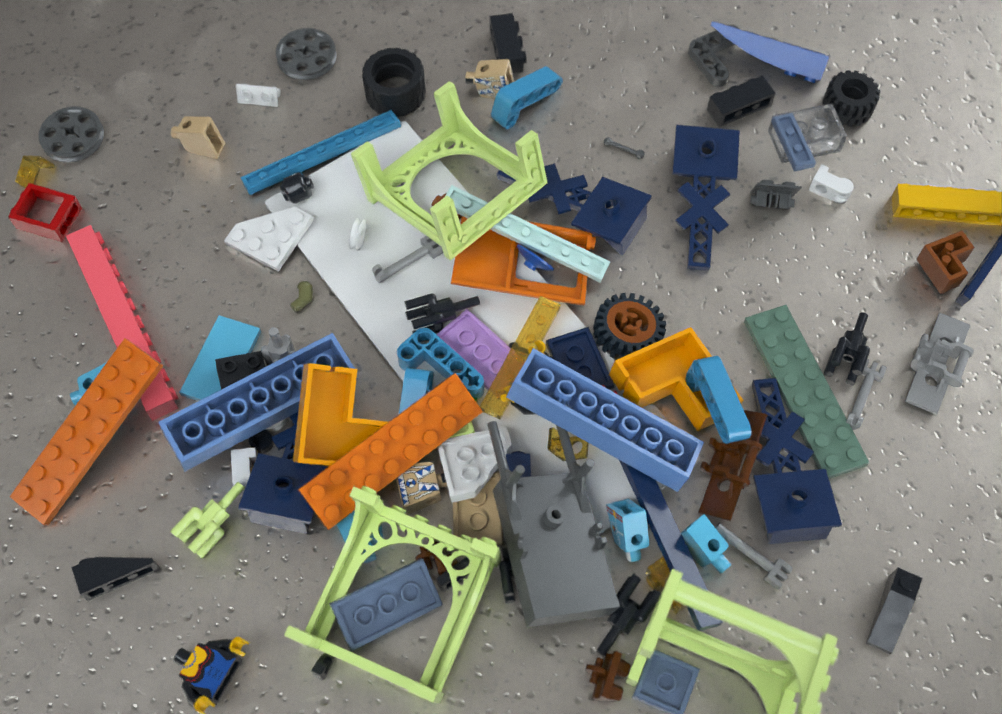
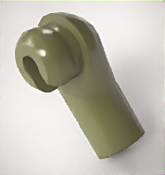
[290,281,313,313]

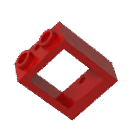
[8,183,82,242]

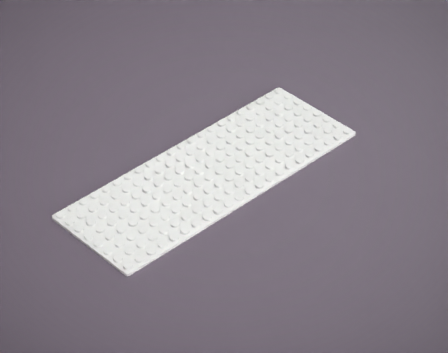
[265,121,700,535]

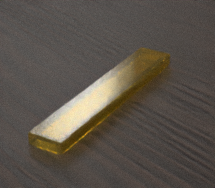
[480,296,561,420]

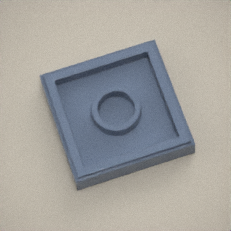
[632,649,700,714]

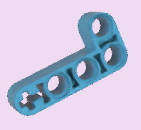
[491,66,563,130]
[397,328,484,399]
[686,356,751,444]
[399,368,434,463]

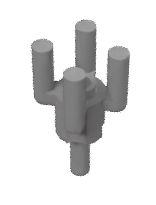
[261,327,296,366]

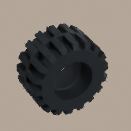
[822,70,880,127]

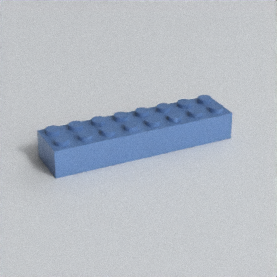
[158,333,355,472]
[506,348,704,492]

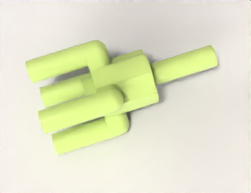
[170,482,245,559]

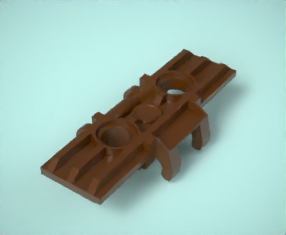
[698,410,767,521]

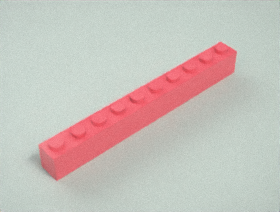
[66,225,179,421]

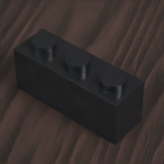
[489,13,527,73]
[707,75,776,127]

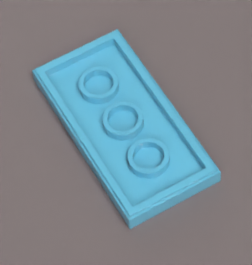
[179,315,261,401]

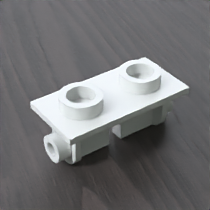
[236,83,280,107]

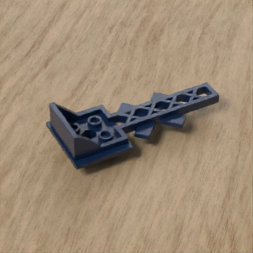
[672,125,740,271]
[497,163,652,255]
[752,378,842,544]
[238,412,327,534]

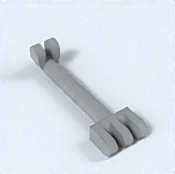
[372,236,443,283]
[846,359,887,430]
[715,523,793,589]

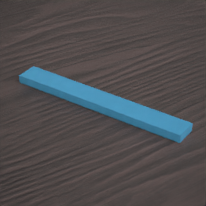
[241,110,401,195]

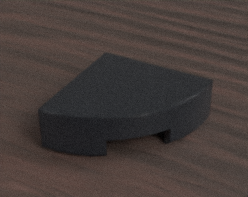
[311,653,335,680]

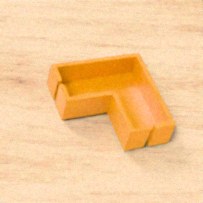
[609,327,744,431]
[293,363,387,465]

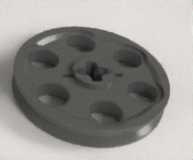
[276,28,337,80]
[39,106,104,162]

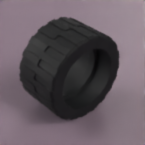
[362,48,426,117]

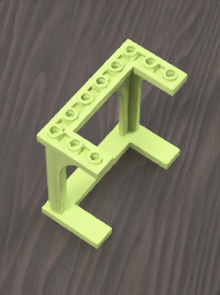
[351,81,547,261]
[284,486,502,703]
[625,569,839,714]

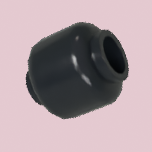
[280,172,314,204]

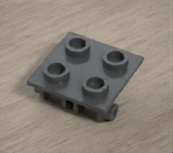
[750,180,802,209]

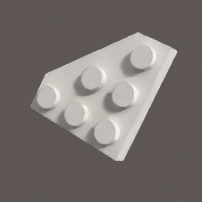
[224,207,314,272]
[437,426,512,503]

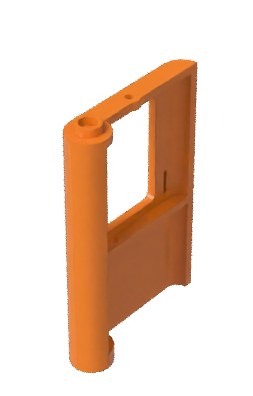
[451,216,596,306]

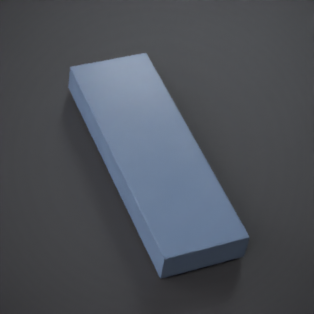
[771,113,816,172]

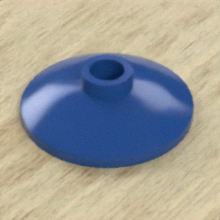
[517,244,554,271]

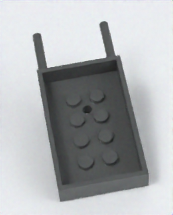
[487,421,620,628]

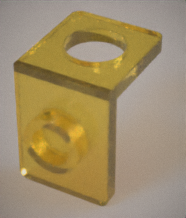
[15,156,55,188]
[547,427,589,461]

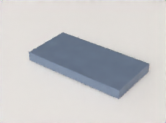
[329,558,443,652]

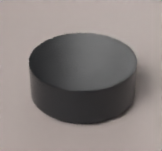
[249,429,274,454]

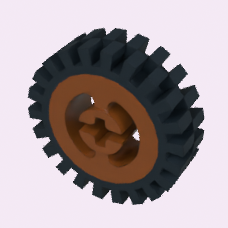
[593,293,666,359]

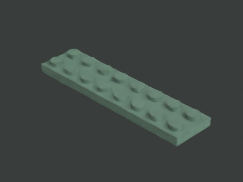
[744,305,869,479]

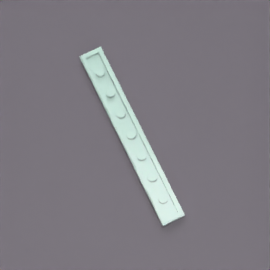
[445,185,610,283]

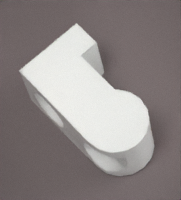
[809,164,854,203]
[231,447,258,496]

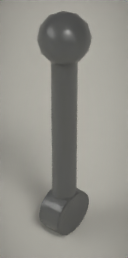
[604,137,645,159]

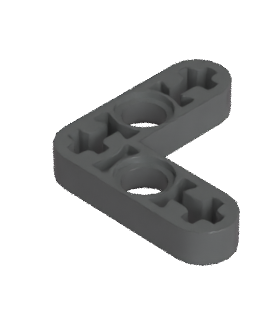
[688,25,740,87]

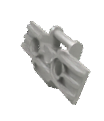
[905,313,974,415]

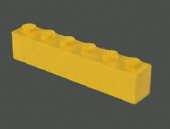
[891,183,1002,226]

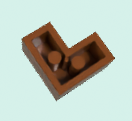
[916,231,975,294]

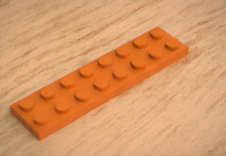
[9,338,163,525]
[298,373,483,530]

